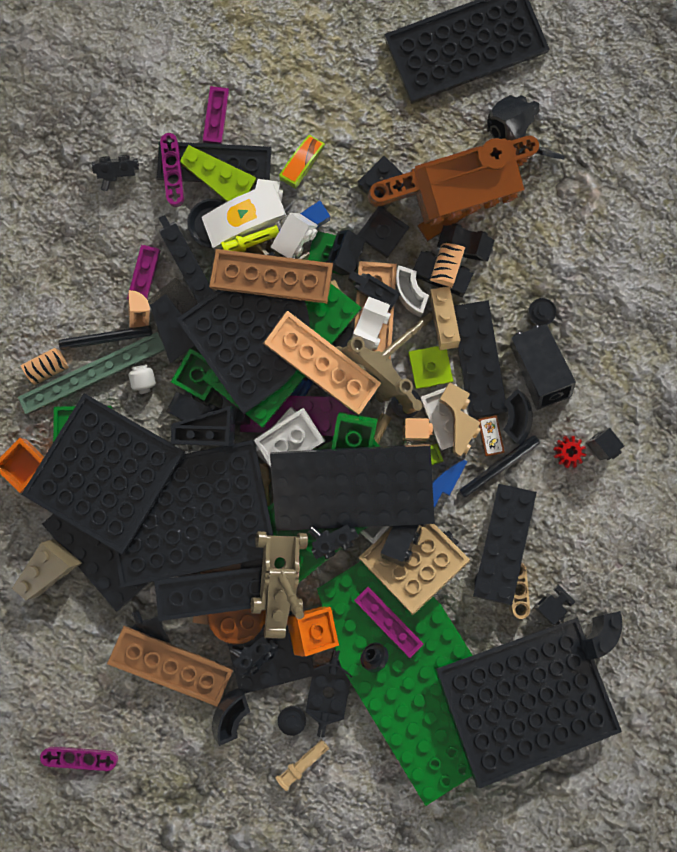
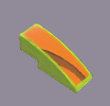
[279,135,325,189]

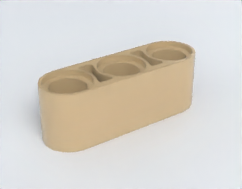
[509,563,530,619]

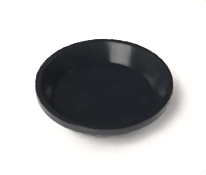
[187,199,227,248]

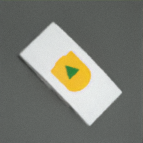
[202,184,287,250]

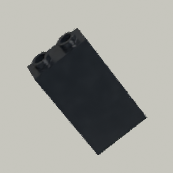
[510,324,576,410]

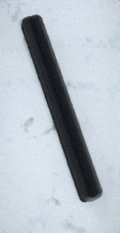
[59,325,153,350]
[459,435,540,498]

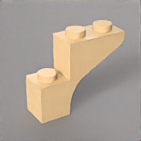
[438,383,481,457]

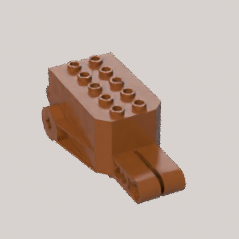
[367,135,539,226]

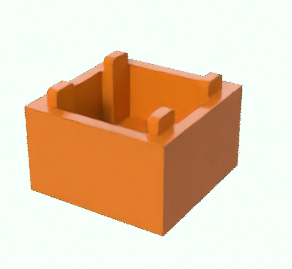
[287,606,339,657]

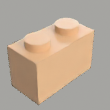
[403,418,433,441]

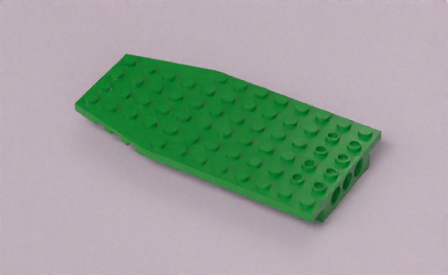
[317,561,472,806]

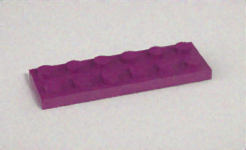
[240,396,356,437]

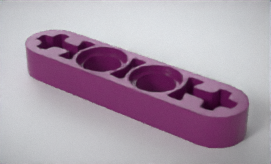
[160,133,184,207]
[40,747,118,771]

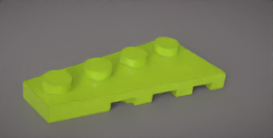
[180,145,257,202]

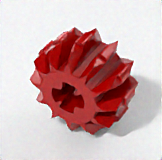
[553,436,587,468]

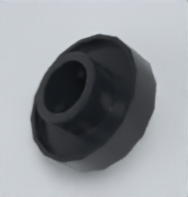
[528,298,556,325]
[361,642,389,673]
[277,705,306,736]

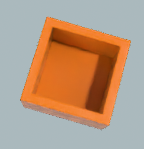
[0,438,44,493]

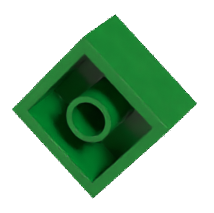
[171,349,215,403]
[331,412,378,449]

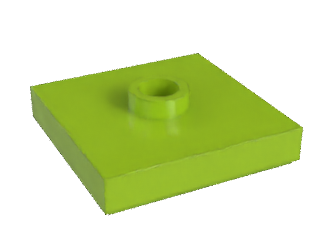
[408,346,453,389]

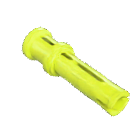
[221,225,279,252]

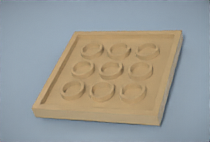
[359,524,470,615]

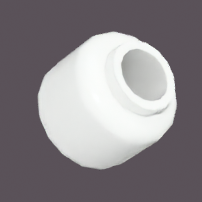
[128,365,156,394]

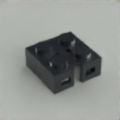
[357,156,404,210]

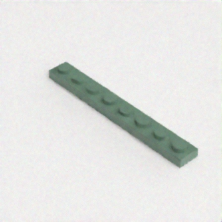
[18,332,165,415]

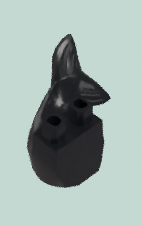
[486,95,565,160]

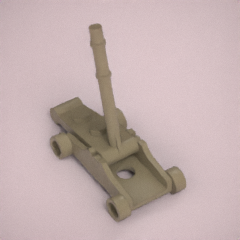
[335,313,433,414]
[251,531,308,638]

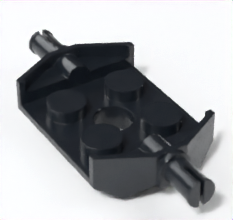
[305,649,352,738]

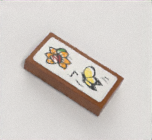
[477,415,505,457]

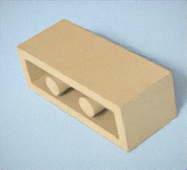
[429,286,460,350]

